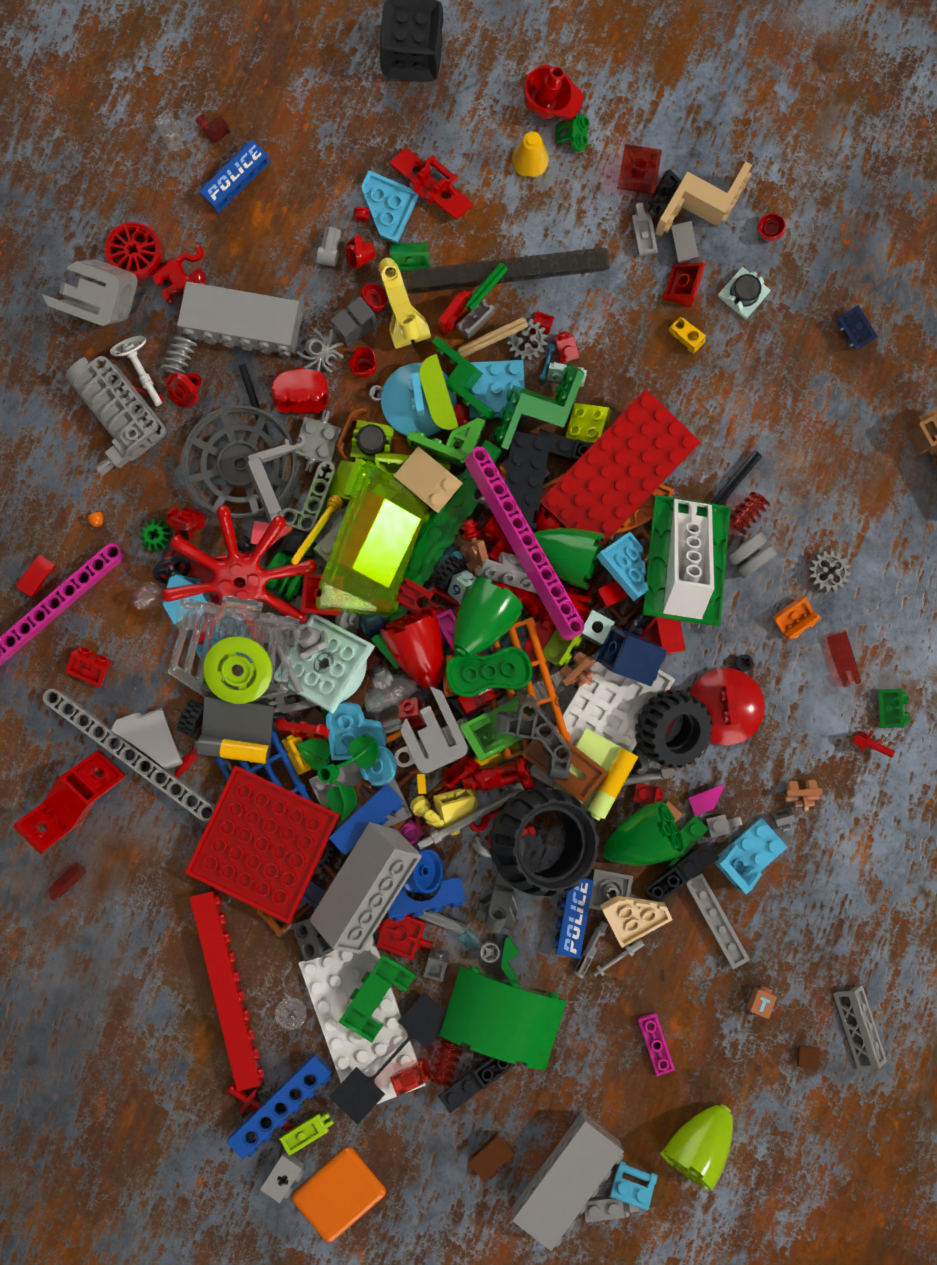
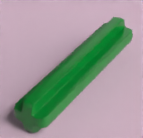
[465,263,508,311]

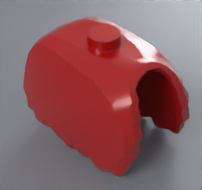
[271,367,329,415]

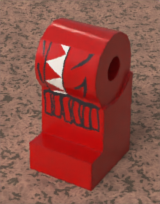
[457,688,497,717]

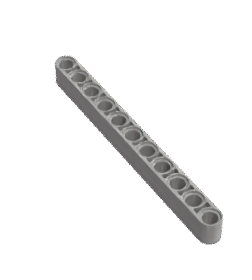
[43,689,216,821]

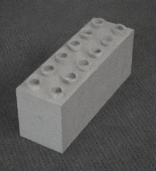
[177,281,303,357]
[309,822,422,954]
[511,1112,624,1251]

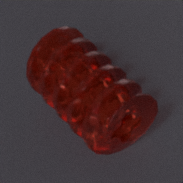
[730,492,770,535]
[429,1040,463,1087]

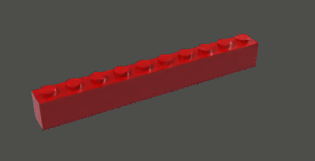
[190,890,265,1092]

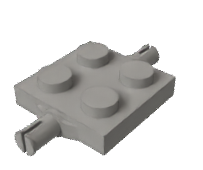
[295,410,341,473]

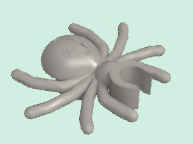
[296,329,344,373]

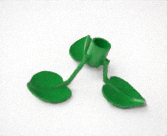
[297,736,379,821]

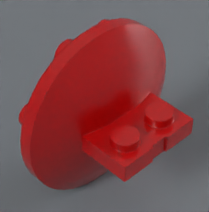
[689,668,765,745]

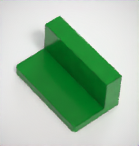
[391,242,429,271]

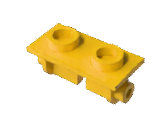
[281,735,313,775]

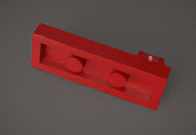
[522,613,556,669]

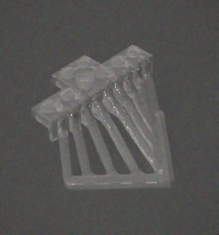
[168,596,300,700]

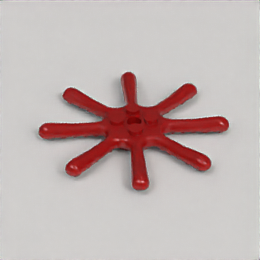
[161,505,317,646]

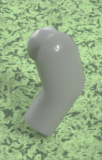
[471,836,492,860]

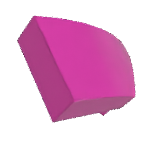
[688,784,725,816]

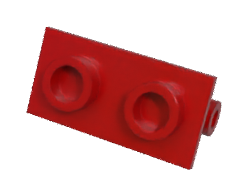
[441,754,481,789]

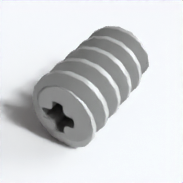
[161,337,197,375]

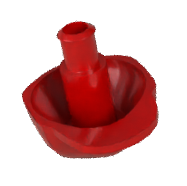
[523,65,584,119]

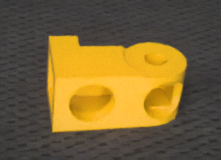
[669,317,706,354]

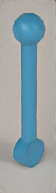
[539,344,556,381]

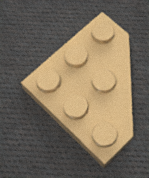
[600,896,673,948]

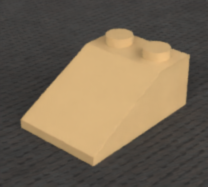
[394,447,463,513]

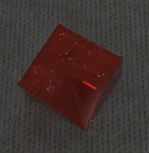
[617,144,662,194]

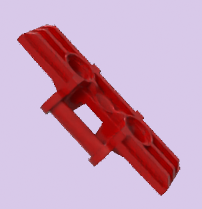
[389,147,473,221]
[393,578,461,616]

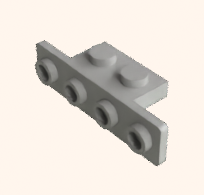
[478,552,544,594]

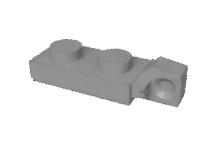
[632,203,658,257]
[584,1197,639,1222]

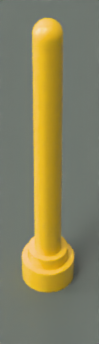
[291,495,344,565]

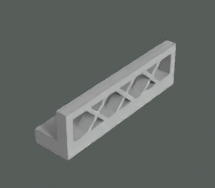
[833,985,887,1071]

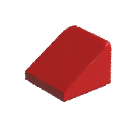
[530,311,554,336]

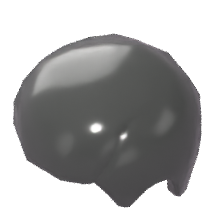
[629,747,650,777]

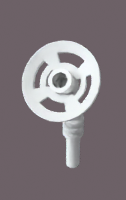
[110,336,162,406]

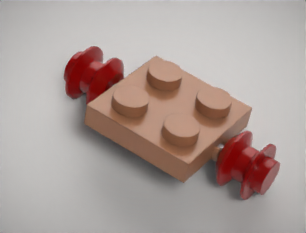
[459,520,493,581]

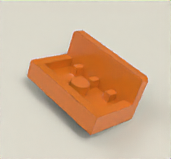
[772,595,821,640]

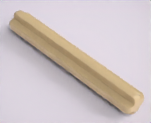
[458,317,528,357]

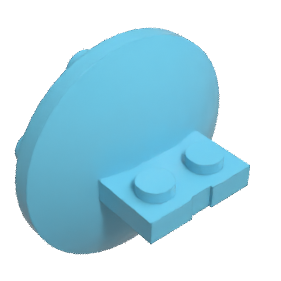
[381,363,457,437]

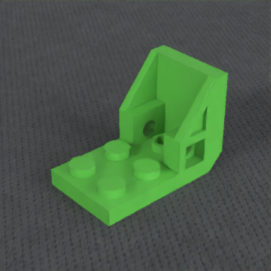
[407,418,485,468]
[460,693,542,761]

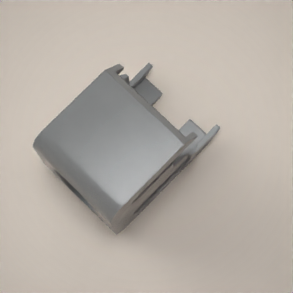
[42,259,138,326]
[401,687,468,773]

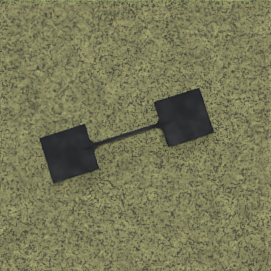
[329,992,446,1125]

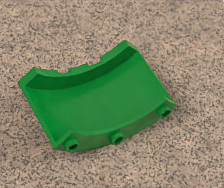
[439,965,567,1070]

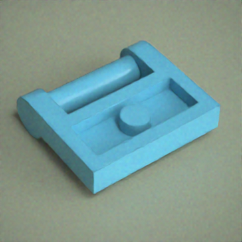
[609,1161,658,1211]

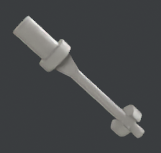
[593,939,644,976]

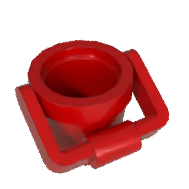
[345,235,375,270]

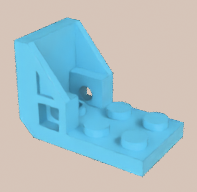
[714,818,788,894]

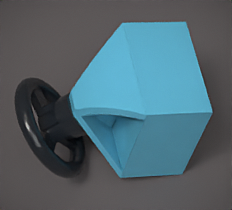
[153,556,212,625]

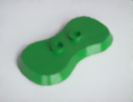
[446,647,532,697]

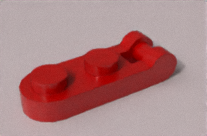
[276,718,330,740]

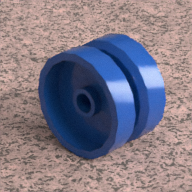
[401,849,443,893]

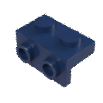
[837,305,878,350]

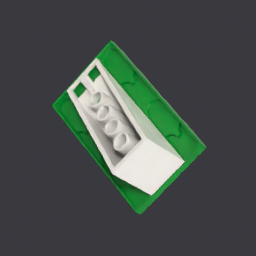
[642,495,731,627]

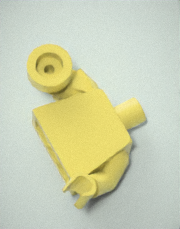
[410,781,478,835]

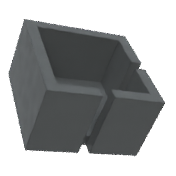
[331,296,377,348]

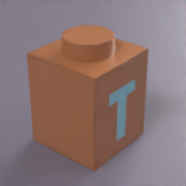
[747,986,777,1019]

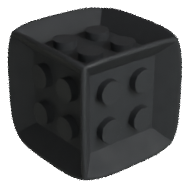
[380,0,443,81]

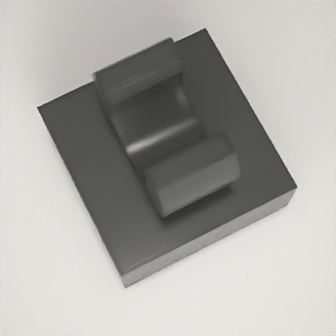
[770,808,796,833]

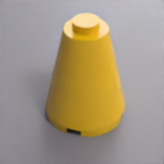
[512,132,549,177]

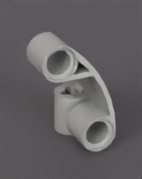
[111,708,183,770]

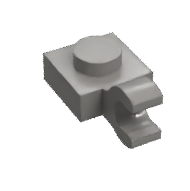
[706,814,743,838]

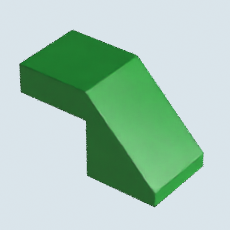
[500,935,520,981]

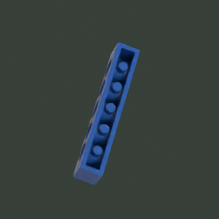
[226,1052,332,1160]

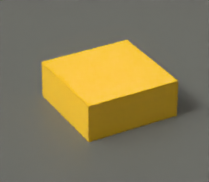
[417,774,427,794]

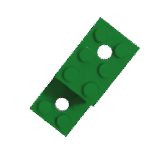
[493,363,585,449]

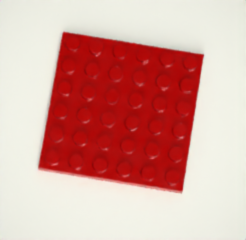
[185,765,341,924]

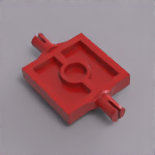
[376,915,434,960]

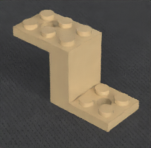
[655,162,752,237]

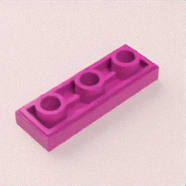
[637,1012,675,1076]

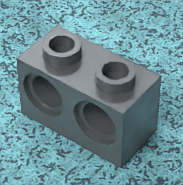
[292,917,334,962]

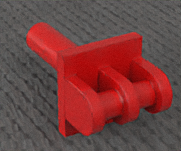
[853,731,895,758]

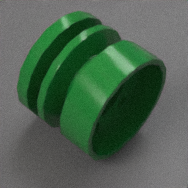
[265,551,304,602]

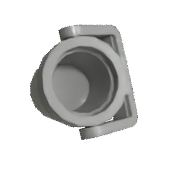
[294,624,328,659]

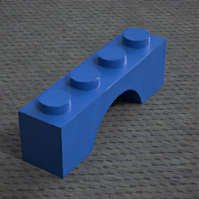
[387,877,466,922]

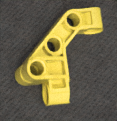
[379,258,431,349]

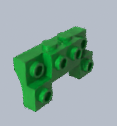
[339,953,417,1043]

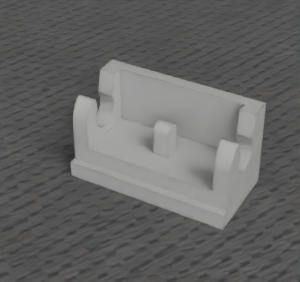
[671,221,699,263]
[455,298,495,340]

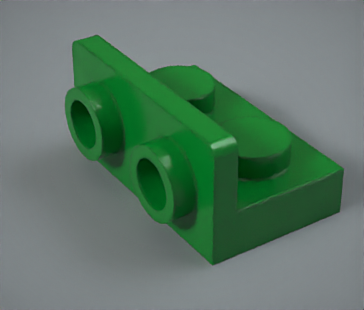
[878,689,910,728]

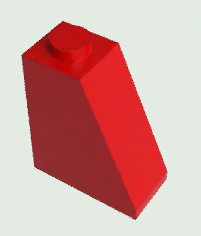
[594,578,646,611]

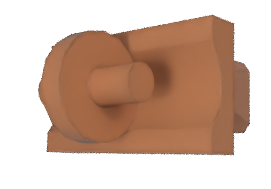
[560,652,597,687]
[784,780,823,812]

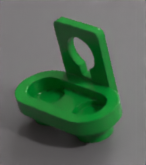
[555,114,590,152]

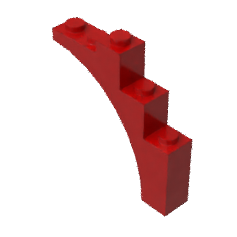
[480,512,545,617]

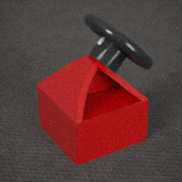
[623,610,686,656]

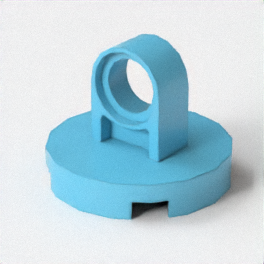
[360,746,397,786]

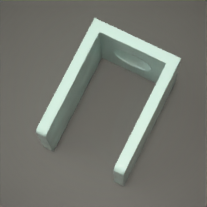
[580,610,615,647]

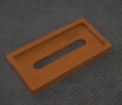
[521,726,608,803]

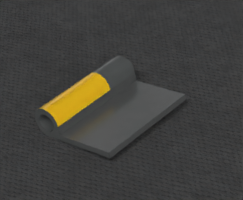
[194,696,274,764]

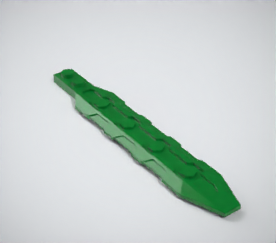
[366,440,502,639]

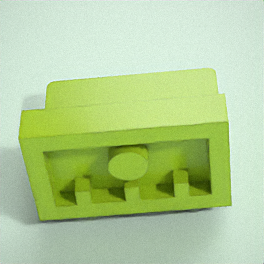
[329,458,374,503]
[543,628,583,668]

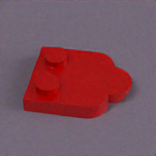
[439,290,472,336]

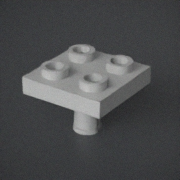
[589,869,633,910]

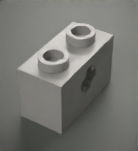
[260,1150,304,1203]

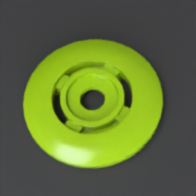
[203,636,273,704]

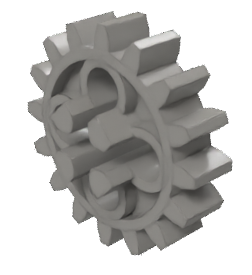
[507,319,548,360]
[808,551,851,593]

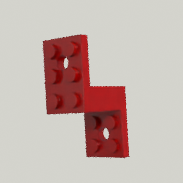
[13,750,125,854]

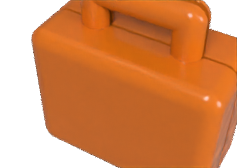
[291,1147,386,1243]

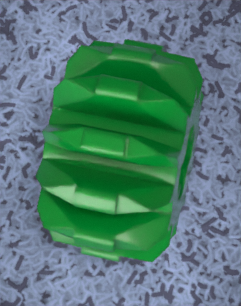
[139,519,172,552]

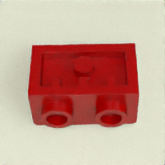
[65,647,113,688]

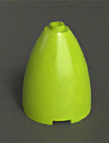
[660,1104,733,1191]

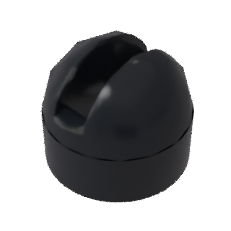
[237,536,252,552]

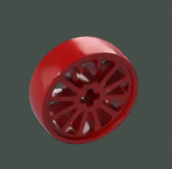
[105,222,163,281]

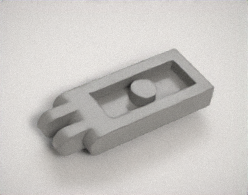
[368,662,394,689]

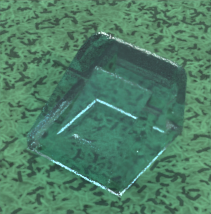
[459,929,482,952]

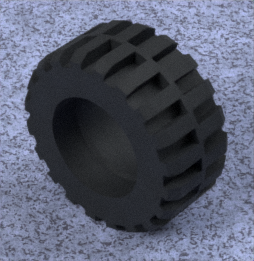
[635,690,713,769]

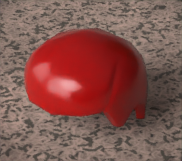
[757,213,786,242]
[359,284,388,312]
[349,346,377,378]

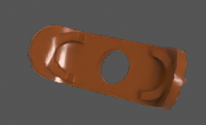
[335,408,368,461]

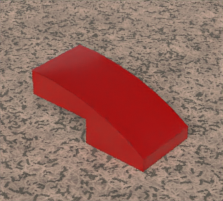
[16,555,56,599]

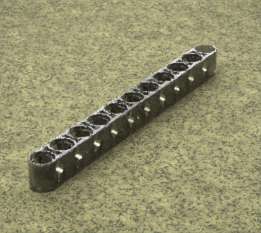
[405,247,610,294]

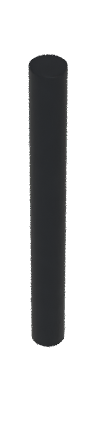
[239,364,269,435]

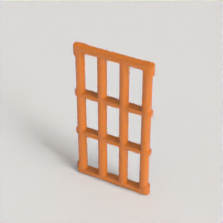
[478,617,572,761]

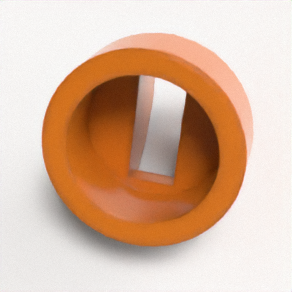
[87,512,104,527]

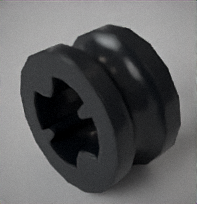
[735,654,754,672]

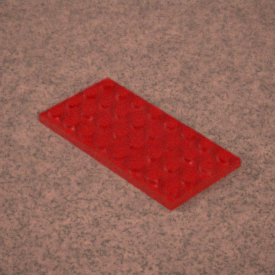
[540,389,701,546]

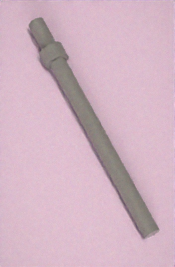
[417,788,522,850]

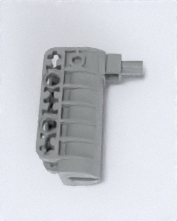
[65,356,167,476]

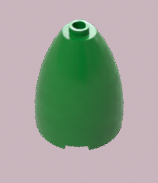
[524,528,604,590]
[453,577,523,658]
[602,801,685,866]

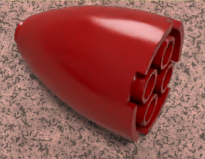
[380,608,444,690]

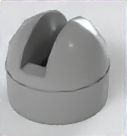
[369,385,384,401]

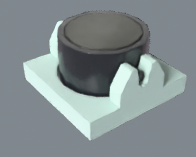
[718,267,771,320]

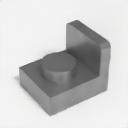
[423,947,449,982]

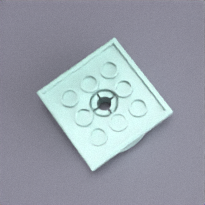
[272,613,375,713]

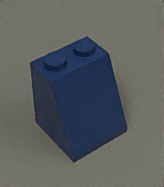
[596,625,667,686]

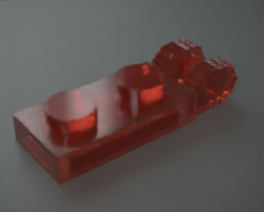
[826,632,861,688]

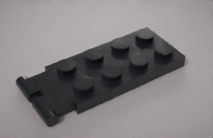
[497,431,551,530]

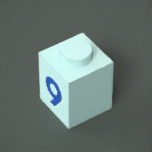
[448,570,476,604]

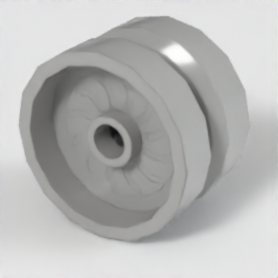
[727,532,778,579]

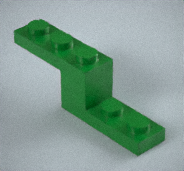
[432,336,496,420]

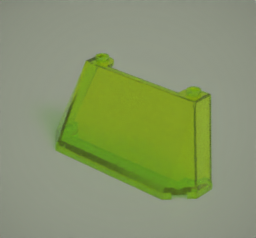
[315,461,431,616]

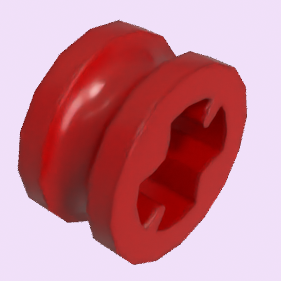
[352,207,370,222]

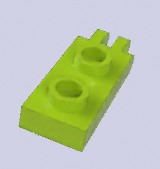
[279,1112,334,1156]

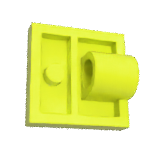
[565,403,611,444]

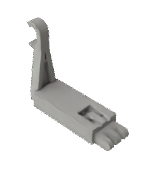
[247,434,306,523]

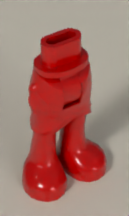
[462,757,533,791]

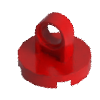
[164,372,202,409]
[167,507,206,542]

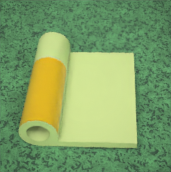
[553,728,638,821]

